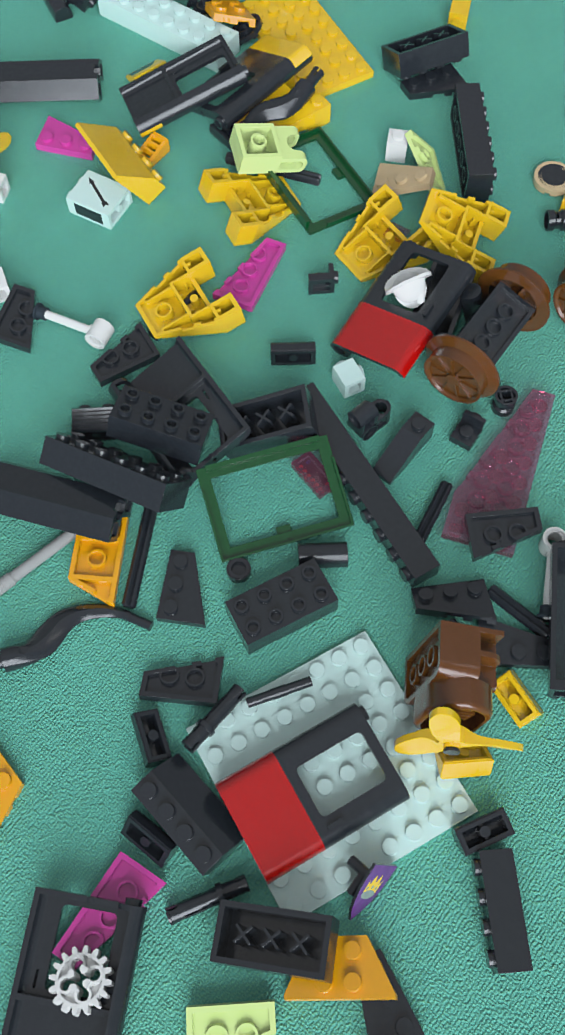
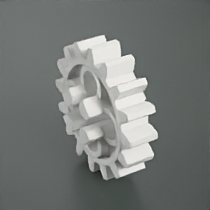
[48,945,114,1017]

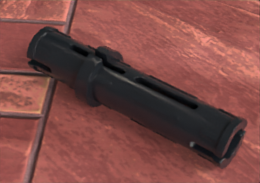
[181,684,246,753]
[165,874,250,926]

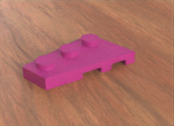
[35,116,95,161]

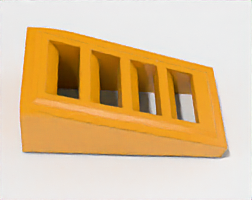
[140,131,170,168]

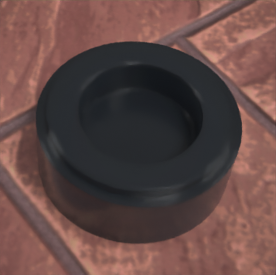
[226,557,251,583]

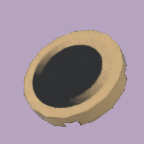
[532,161,565,197]

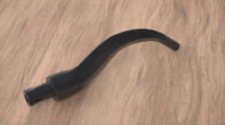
[243,66,324,123]
[0,604,154,673]

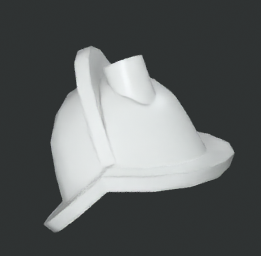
[384,267,432,309]

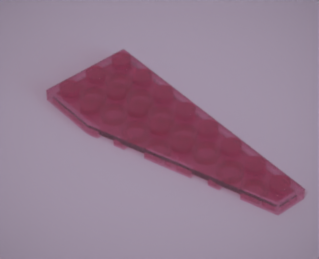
[441,389,555,558]

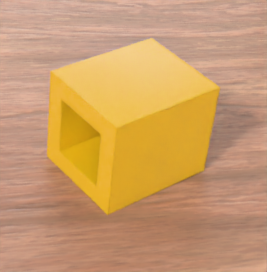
[448,0,471,30]

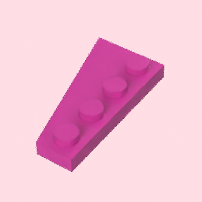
[212,238,286,312]
[52,851,167,970]

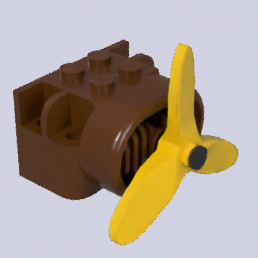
[394,620,524,755]

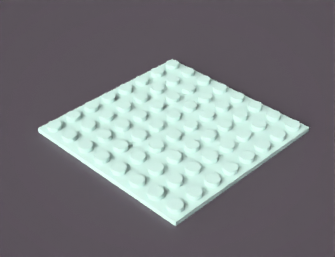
[186,631,478,912]

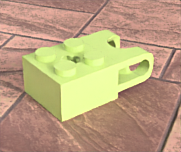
[229,123,308,174]

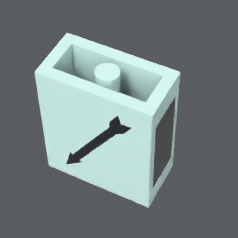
[66,170,133,230]

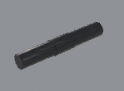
[245,676,313,708]

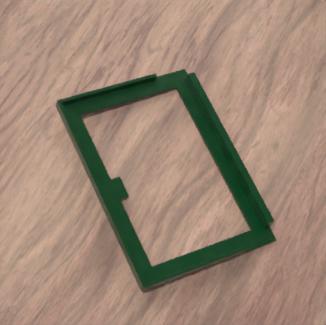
[264,126,373,235]
[196,435,355,563]

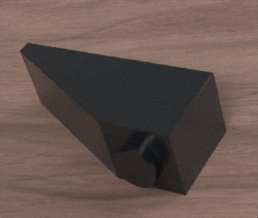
[373,411,435,485]

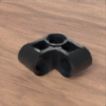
[347,399,391,441]

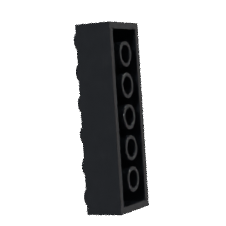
[450,83,497,203]
[39,432,191,513]

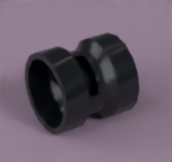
[544,209,565,231]
[491,385,518,417]

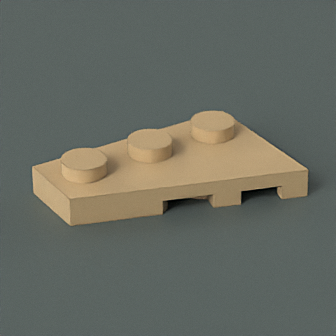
[372,163,436,195]

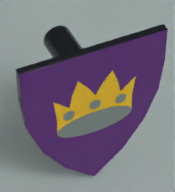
[346,855,397,921]

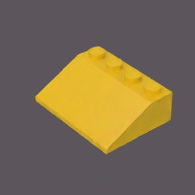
[75,122,166,204]

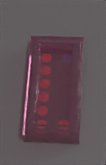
[291,452,331,499]

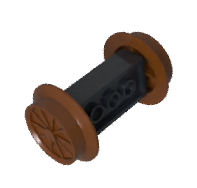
[424,263,551,404]

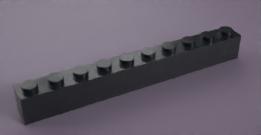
[306,382,440,588]

